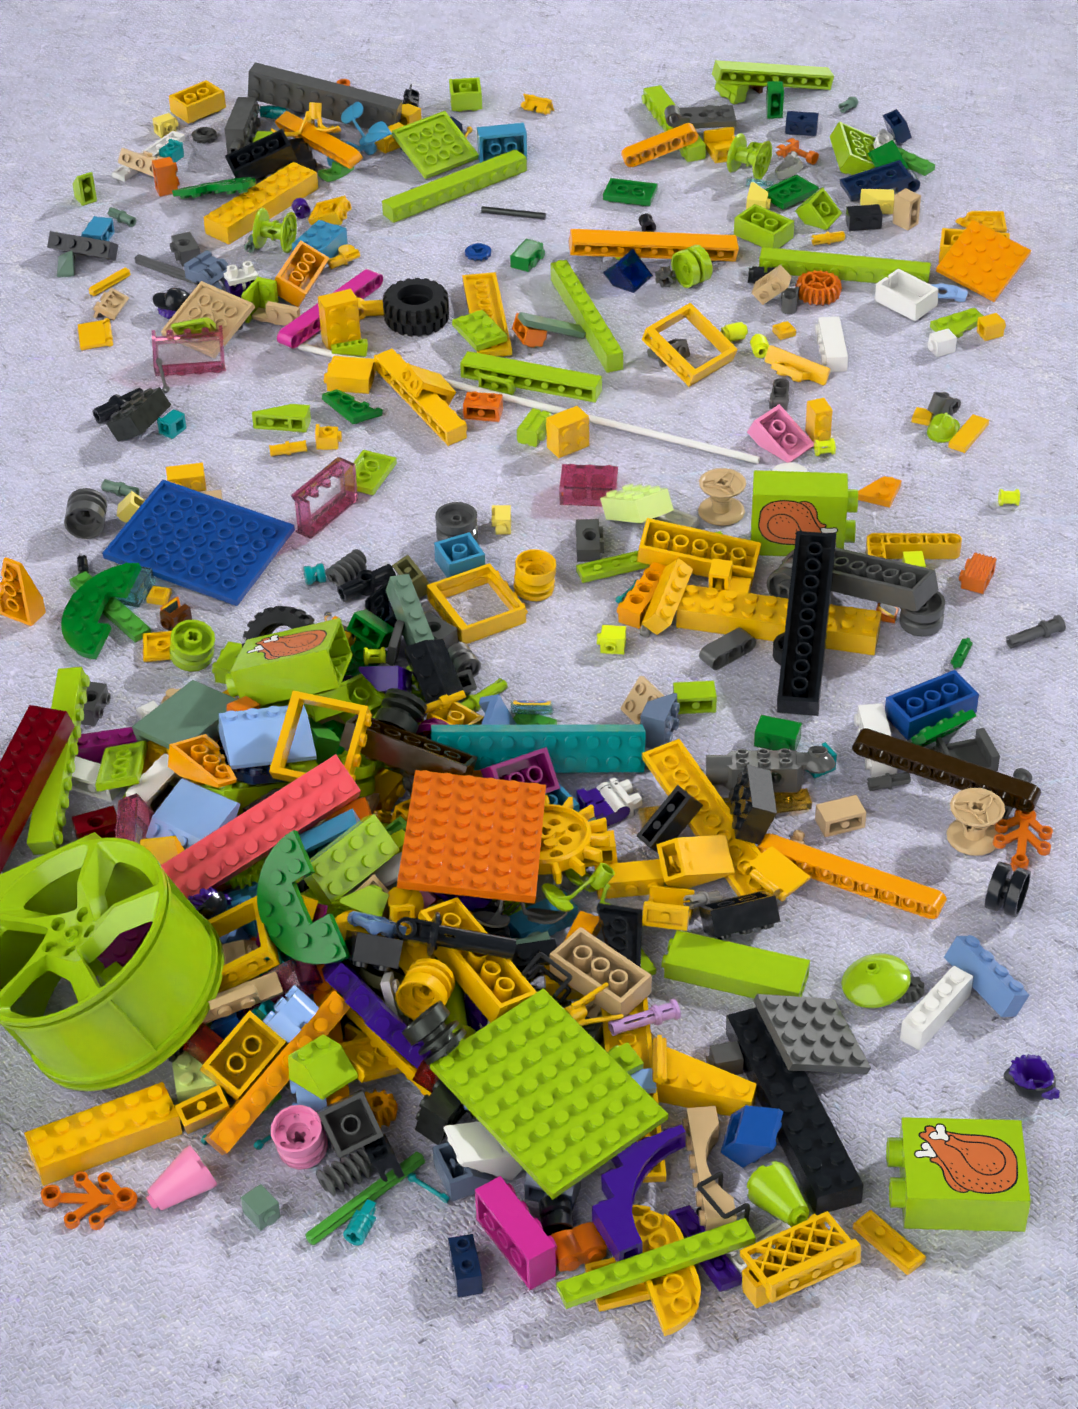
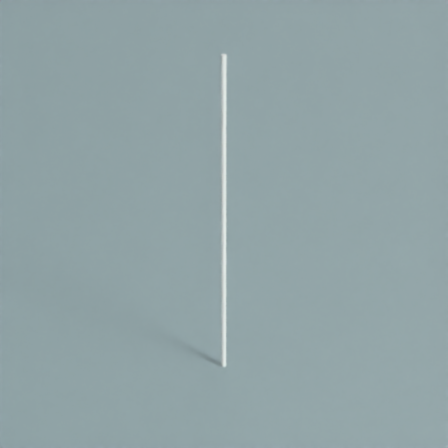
[298,343,760,464]

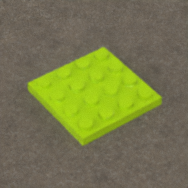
[391,111,479,180]

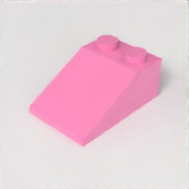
[747,404,814,463]

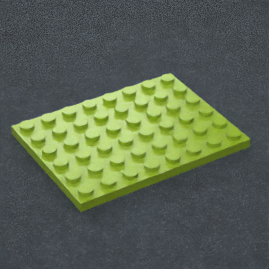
[430,988,668,1200]

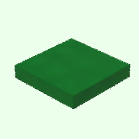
[868,140,908,169]

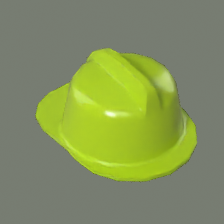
[927,412,960,443]

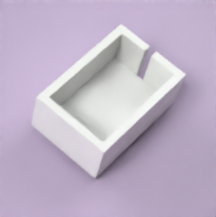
[875,269,938,321]
[126,753,188,830]

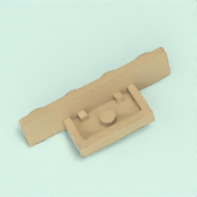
[118,148,177,177]
[252,301,300,326]
[200,972,283,1026]

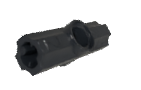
[92,387,143,424]
[337,564,396,602]

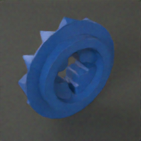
[465,243,491,262]

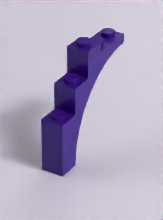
[321,959,431,1069]
[592,1125,686,1262]

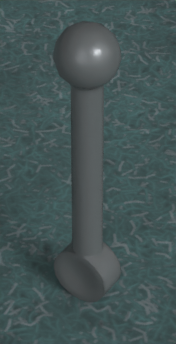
[156,358,170,393]

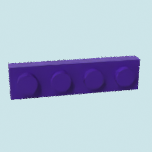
[668,1205,742,1292]

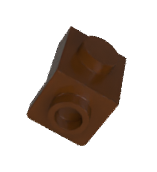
[159,604,192,631]

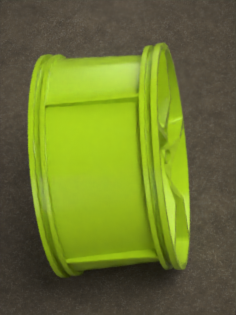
[0,838,224,1091]

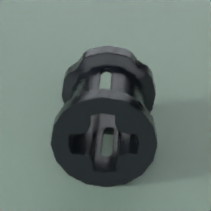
[638,213,656,232]

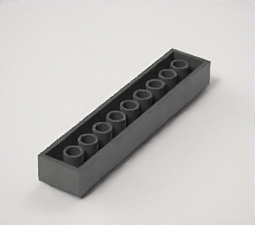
[248,62,403,130]

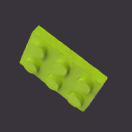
[452,310,508,351]
[339,450,397,495]

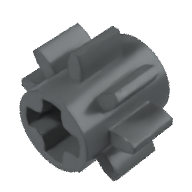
[655,266,676,288]

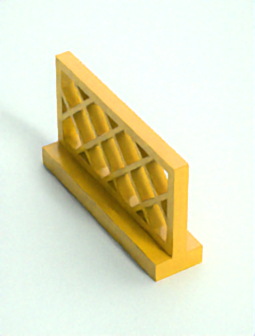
[740,1211,861,1303]

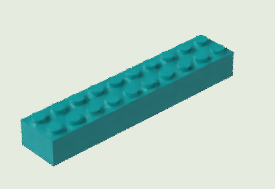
[431,724,646,773]

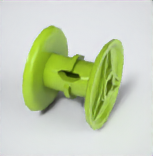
[727,133,772,180]
[252,208,297,253]

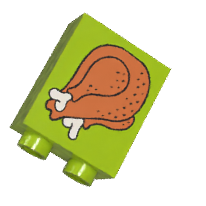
[751,470,858,556]
[225,618,352,706]
[886,1117,1031,1232]

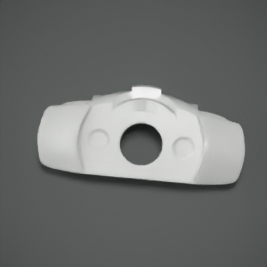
[873,129,895,149]

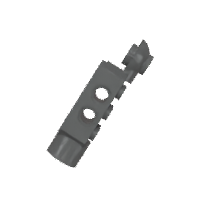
[706,746,836,792]

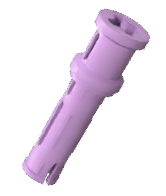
[608,999,681,1036]

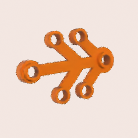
[993,809,1053,871]
[41,1171,138,1230]

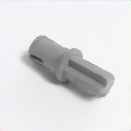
[683,891,723,909]

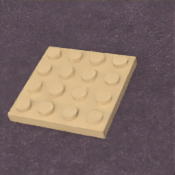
[160,281,255,359]

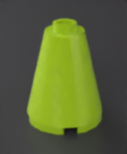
[746,1161,809,1227]

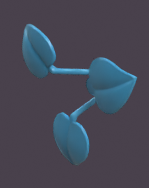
[327,102,392,167]

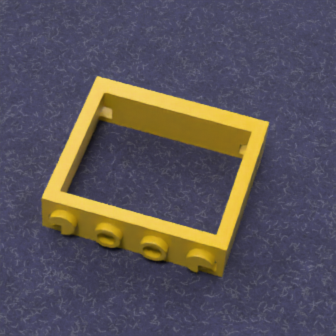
[641,303,738,387]
[427,563,528,644]
[269,691,373,782]
[208,896,280,993]

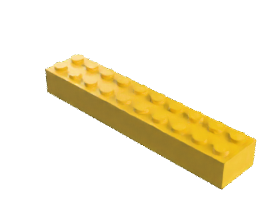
[676,585,882,656]

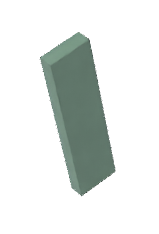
[518,312,586,338]

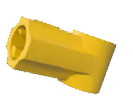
[357,298,384,320]

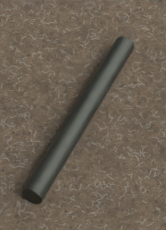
[481,206,546,219]

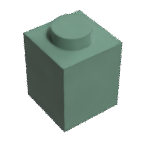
[241,1184,281,1231]

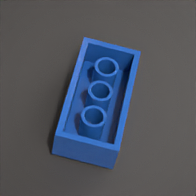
[885,670,979,740]

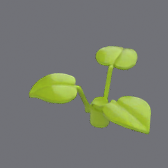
[541,863,615,912]

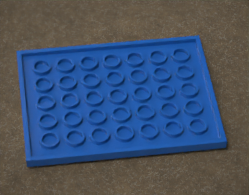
[102,479,295,606]

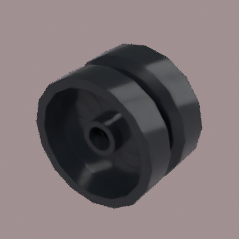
[985,861,1031,917]

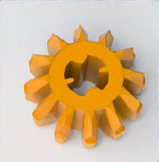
[365,1089,398,1129]

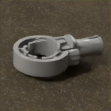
[775,151,803,179]

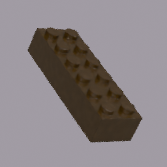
[339,714,478,776]

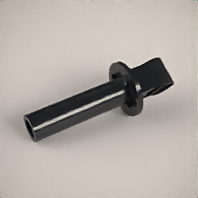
[393,912,516,960]

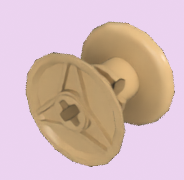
[698,468,746,526]
[946,788,1005,856]

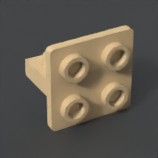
[620,676,664,724]

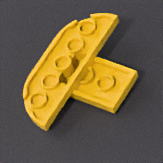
[339,1008,439,1096]
[585,1205,701,1336]

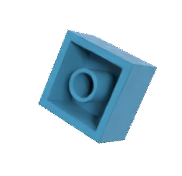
[434,532,486,578]

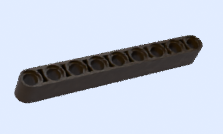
[852,728,1041,812]

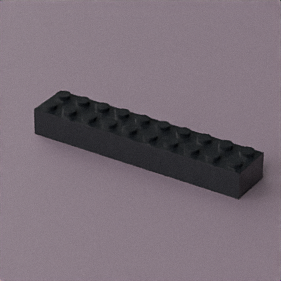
[777,531,836,716]
[726,1007,864,1215]

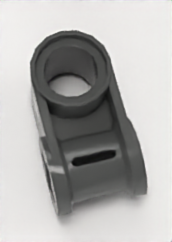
[781,287,799,314]
[769,378,789,410]
[927,392,961,415]

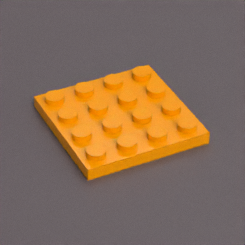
[936,220,1031,302]

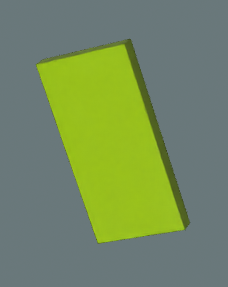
[95,740,148,792]

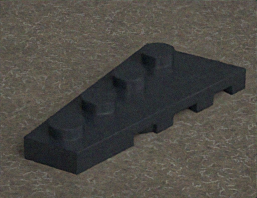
[596,903,643,968]

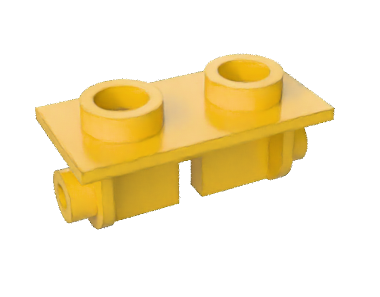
[521,94,554,115]

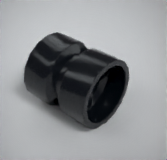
[538,1194,574,1236]

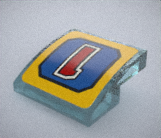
[511,700,554,715]

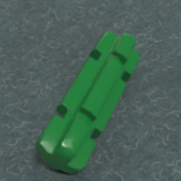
[950,637,973,669]

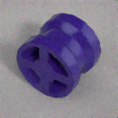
[291,198,311,219]

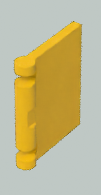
[77,318,113,350]
[742,846,810,902]

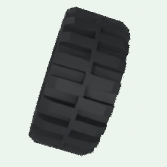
[383,278,449,337]
[242,606,315,648]

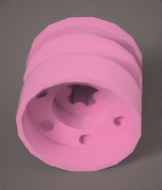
[271,1105,328,1170]

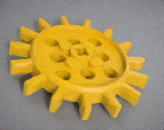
[538,795,610,884]

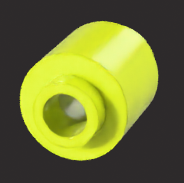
[721,322,748,342]
[750,334,769,358]

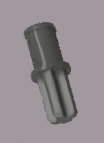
[867,772,911,791]

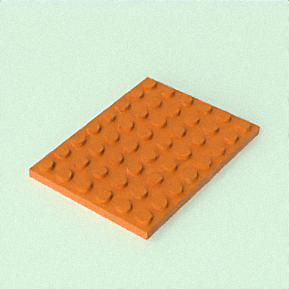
[397,770,546,904]

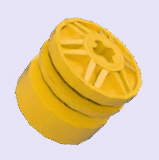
[513,549,556,601]
[396,958,455,1020]

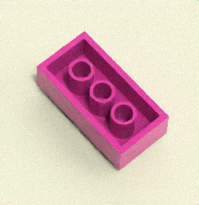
[475,1176,557,1290]

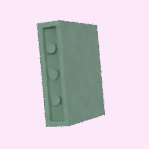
[132,680,237,749]

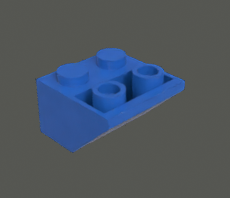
[720,1105,783,1168]

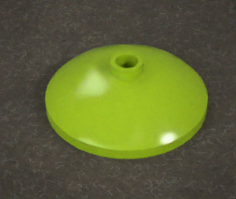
[841,953,911,1008]

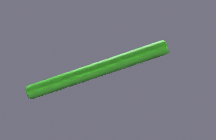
[305,1152,425,1245]

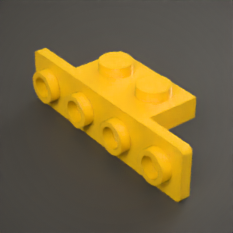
[764,345,830,385]

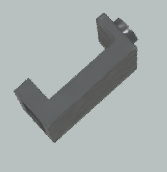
[933,728,1000,771]

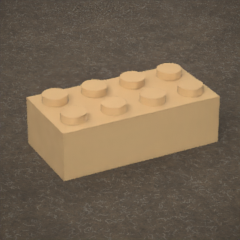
[550,927,652,1017]

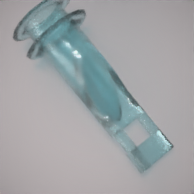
[746,177,774,187]

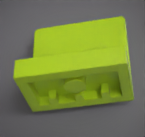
[241,277,279,324]

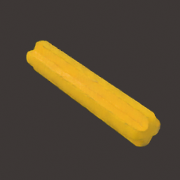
[88,267,131,296]
[652,1035,667,1086]

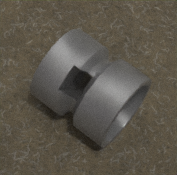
[448,642,481,677]

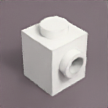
[928,329,957,357]

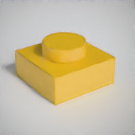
[772,321,796,340]

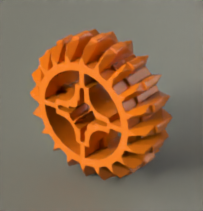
[795,270,842,306]

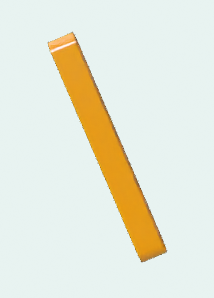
[275,111,363,169]
[757,833,947,919]

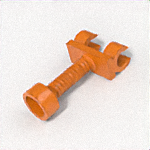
[776,138,819,165]

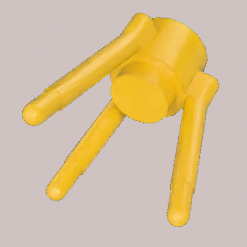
[564,982,624,1027]

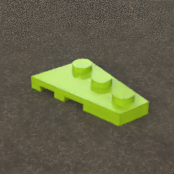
[930,308,983,338]

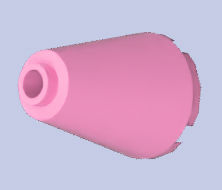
[146,1145,217,1211]

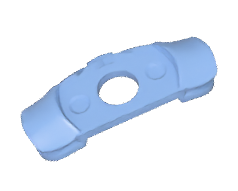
[931,284,968,302]

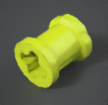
[814,438,836,456]
[998,489,1020,506]
[363,647,386,666]

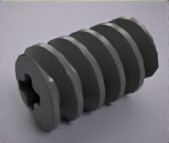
[325,549,367,587]
[316,1148,371,1197]

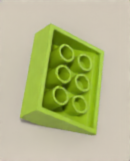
[829,121,881,175]

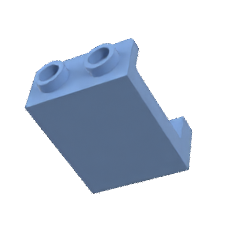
[479,694,516,725]

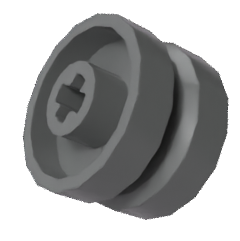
[435,502,478,541]
[767,558,793,599]
[899,591,945,637]

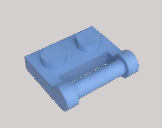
[347,911,407,939]

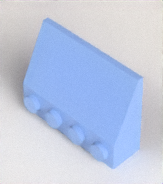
[219,705,317,769]
[146,778,240,850]

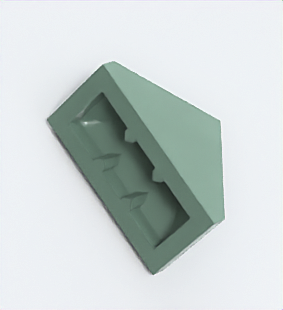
[57,250,75,277]

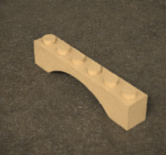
[682,1106,737,1231]

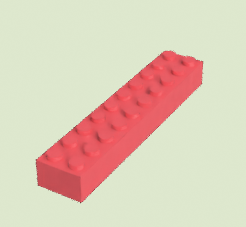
[161,754,361,898]

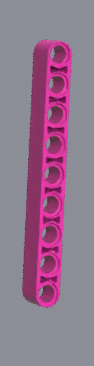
[277,269,383,348]

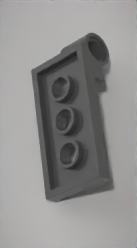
[664,104,737,129]

